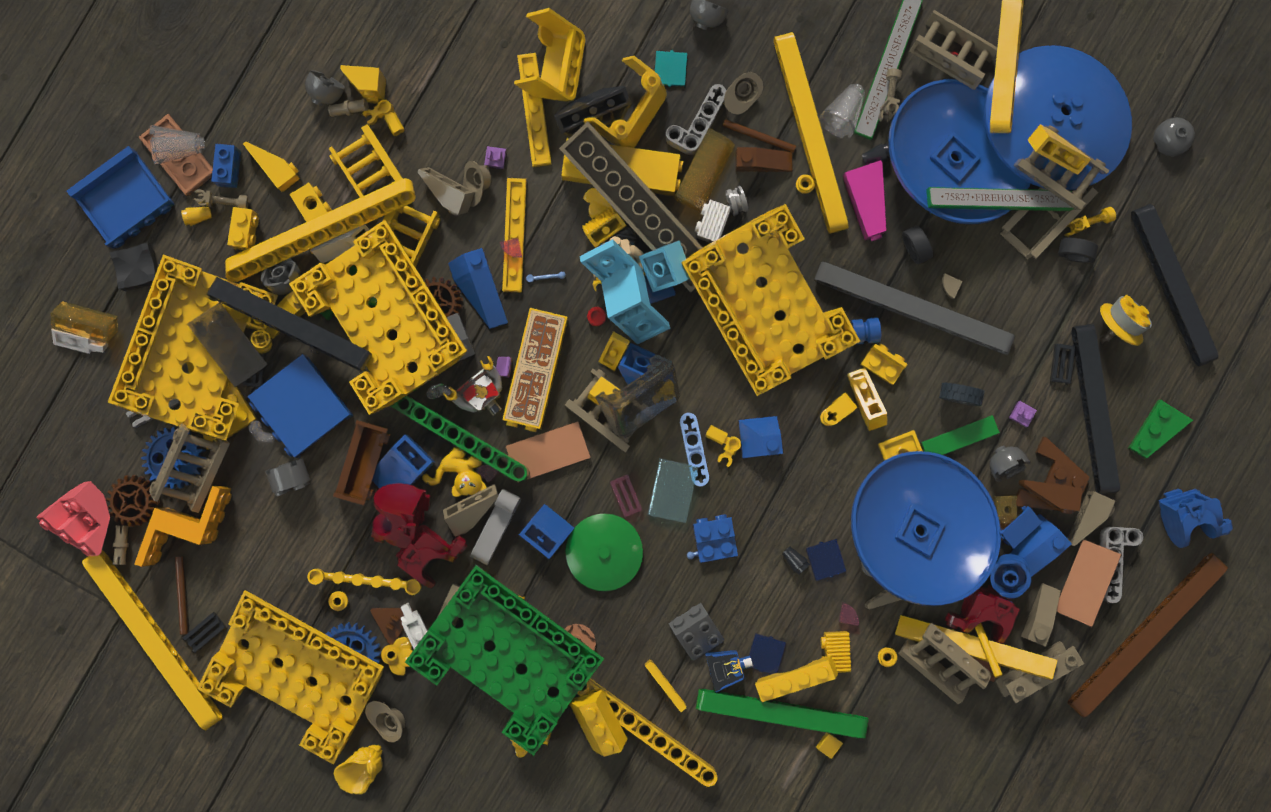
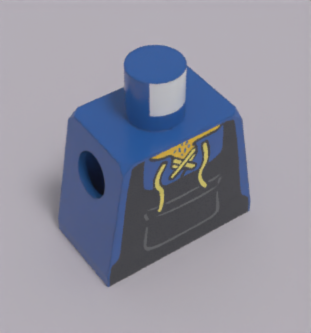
[705,650,753,692]

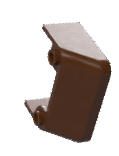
[333,420,390,505]

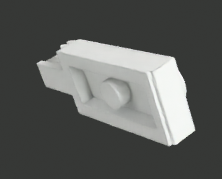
[51,325,108,354]
[401,603,428,649]

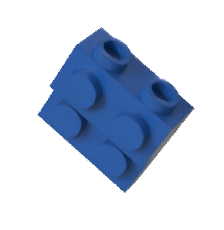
[693,514,738,563]

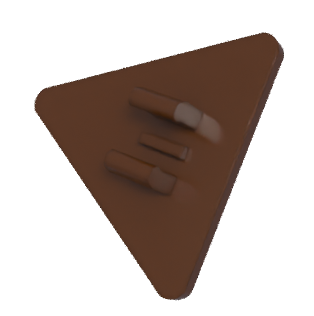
[370,608,413,645]

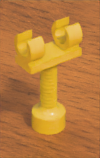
[1065,207,1116,236]

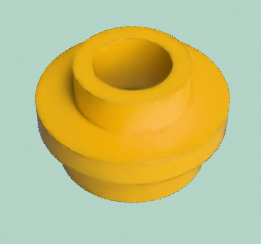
[796,175,815,194]
[328,591,348,611]
[878,647,897,667]

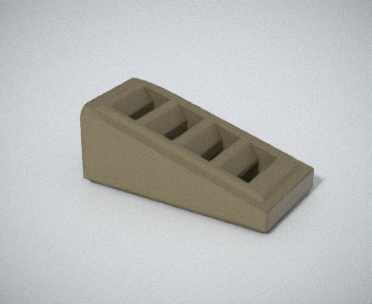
[864,590,902,609]

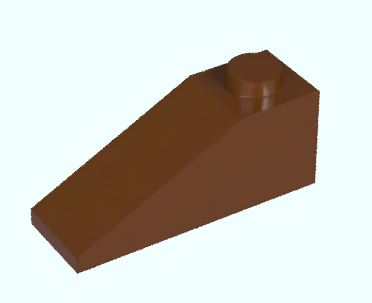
[735,147,792,172]
[1019,480,1083,514]

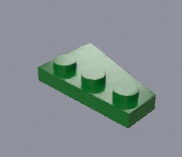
[1128,400,1193,458]

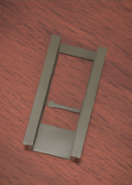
[1000,187,1098,259]

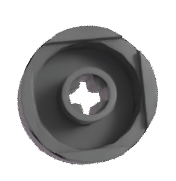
[265,458,310,496]

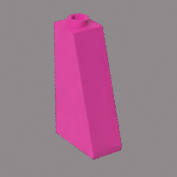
[842,160,886,241]

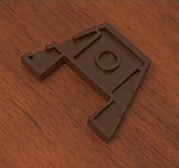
[1012,437,1090,512]

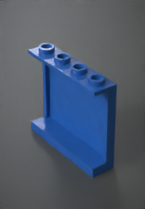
[67,146,175,249]
[247,354,353,458]

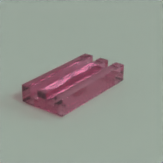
[610,474,642,517]

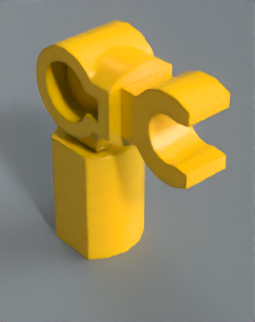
[362,100,405,136]
[705,425,741,467]

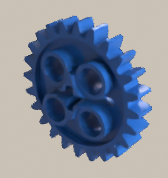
[141,427,206,489]
[326,622,381,663]

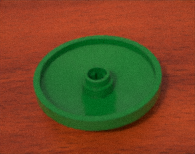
[566,514,643,591]

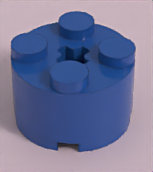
[990,554,1031,598]

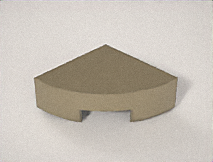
[942,274,962,299]

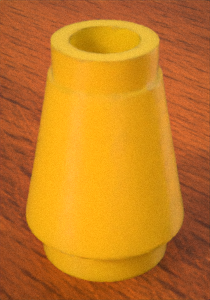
[181,207,212,226]

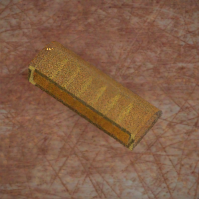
[674,128,735,212]

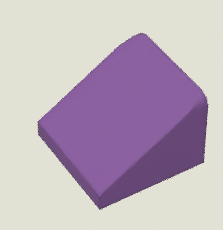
[496,357,512,378]

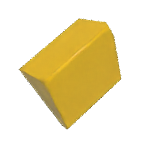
[816,732,843,759]

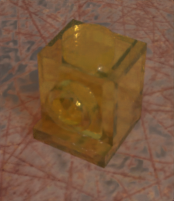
[993,496,1017,523]

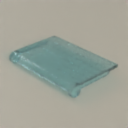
[648,458,698,523]

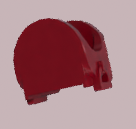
[371,483,430,549]
[395,525,467,589]
[945,584,1020,644]

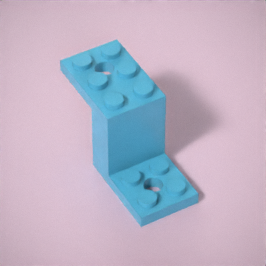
[580,239,670,344]

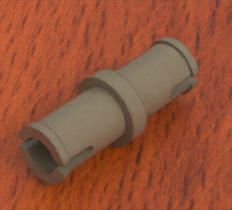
[328,99,369,117]
[113,525,129,565]

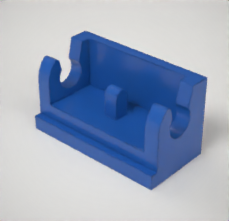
[999,506,1042,548]

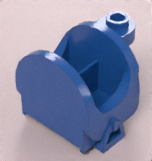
[1159,489,1233,548]

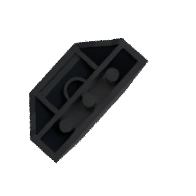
[554,86,632,137]

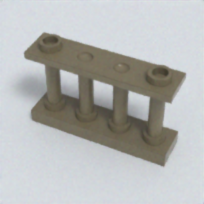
[909,10,998,90]
[1014,125,1110,210]
[565,369,654,453]
[149,424,230,513]
[898,623,992,704]
[994,641,1084,703]

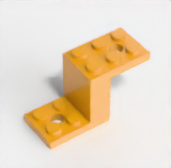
[134,486,231,567]

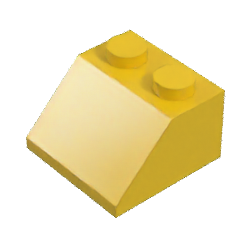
[340,65,386,104]

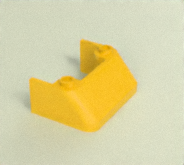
[514,8,585,101]
[583,56,667,148]

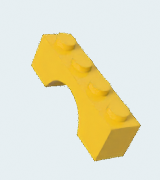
[755,655,838,702]

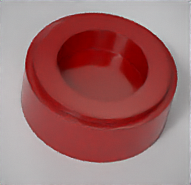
[587,307,606,327]

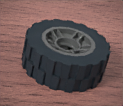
[939,383,985,406]

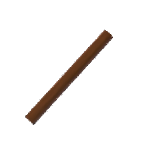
[723,119,796,153]
[175,556,188,635]

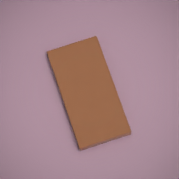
[139,114,213,197]
[506,422,590,482]
[1056,539,1122,627]

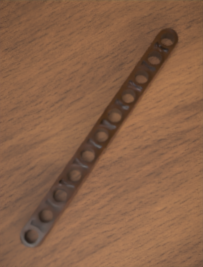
[1068,553,1228,718]

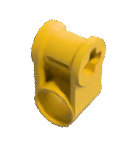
[820,392,857,426]

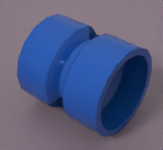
[850,318,881,345]

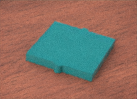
[655,50,687,87]

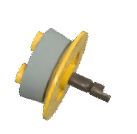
[1099,295,1152,346]

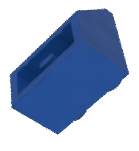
[519,504,574,559]

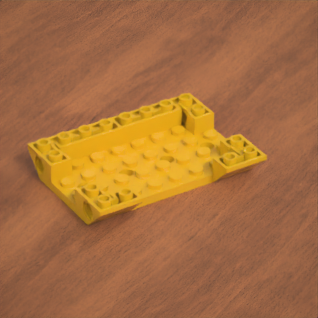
[681,204,860,396]
[289,220,467,415]
[108,255,278,441]
[197,590,384,764]

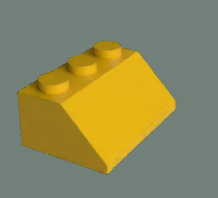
[569,690,627,757]

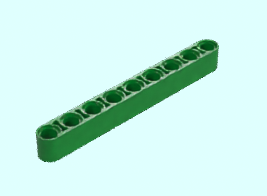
[391,395,530,482]
[696,689,869,738]

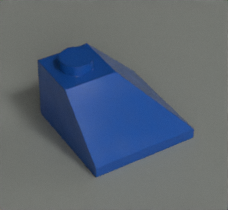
[618,343,665,397]
[738,416,783,458]

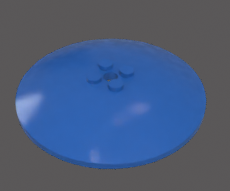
[984,45,1132,191]
[889,79,1030,224]
[851,451,1001,606]

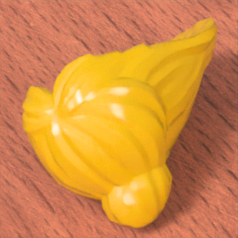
[334,745,383,795]

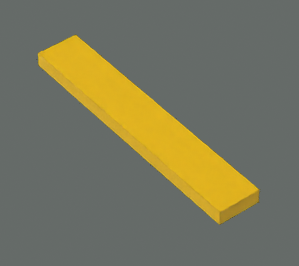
[517,53,552,167]
[502,178,527,293]

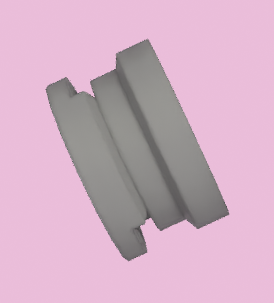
[725,186,748,216]

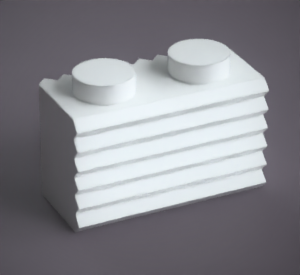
[694,200,731,243]

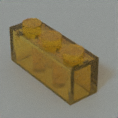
[51,301,118,344]

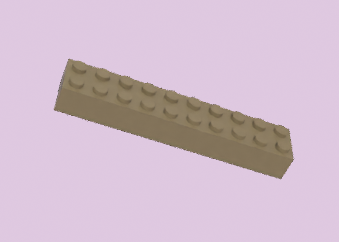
[559,121,703,292]

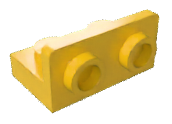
[860,343,908,385]

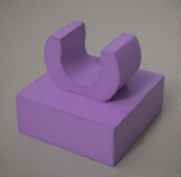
[484,146,506,169]
[1009,401,1037,427]

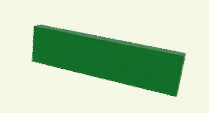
[920,415,1000,455]

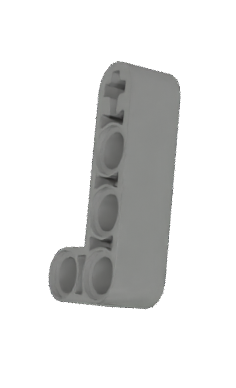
[666,84,726,155]
[470,489,521,565]
[1100,527,1143,603]

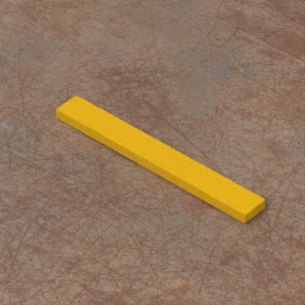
[895,615,1057,680]

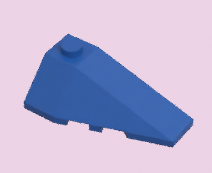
[448,248,508,329]
[1008,514,1072,578]

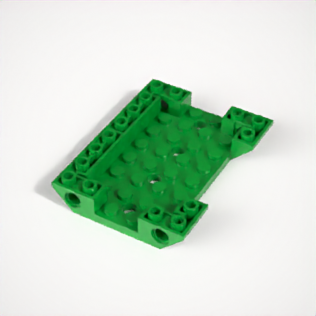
[405,565,604,756]

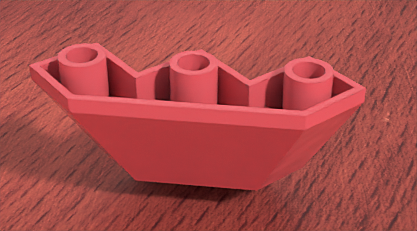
[36,481,110,556]

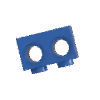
[211,144,241,188]

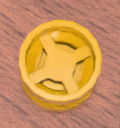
[251,330,272,353]

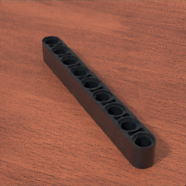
[1131,204,1219,367]
[206,277,372,372]
[1071,324,1120,495]

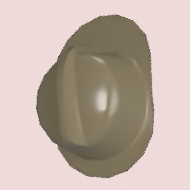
[724,72,763,114]
[463,161,491,207]
[365,701,405,742]

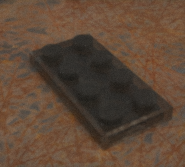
[187,302,267,388]

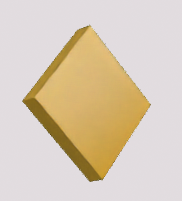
[878,430,922,461]

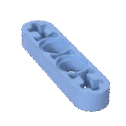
[680,413,709,486]

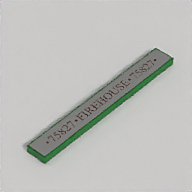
[853,0,923,140]
[926,187,1074,211]

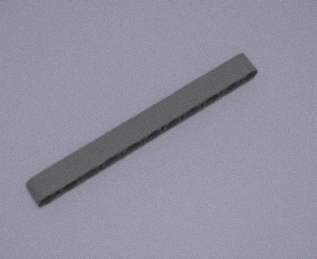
[814,262,1015,355]

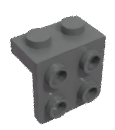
[668,603,724,660]

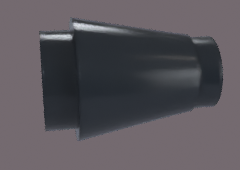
[862,143,890,165]
[782,546,810,575]

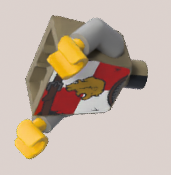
[443,356,502,416]

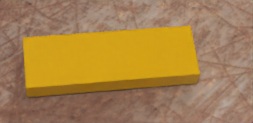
[645,660,686,712]

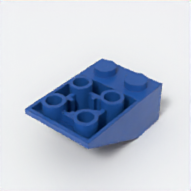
[372,435,435,488]

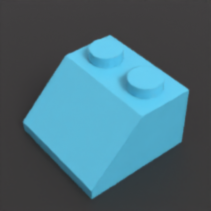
[639,241,690,292]

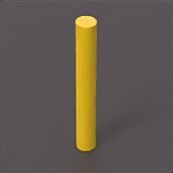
[975,623,1002,678]

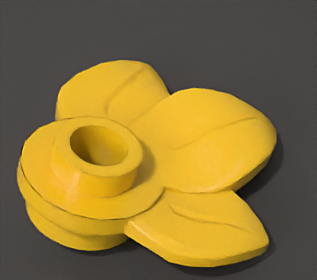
[583,188,610,218]
[381,637,413,676]

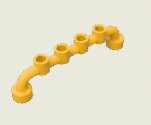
[307,569,422,595]

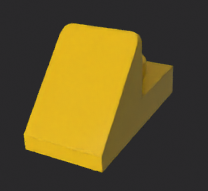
[598,332,630,371]

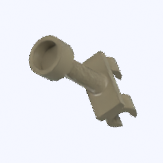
[878,68,902,123]
[194,189,248,209]

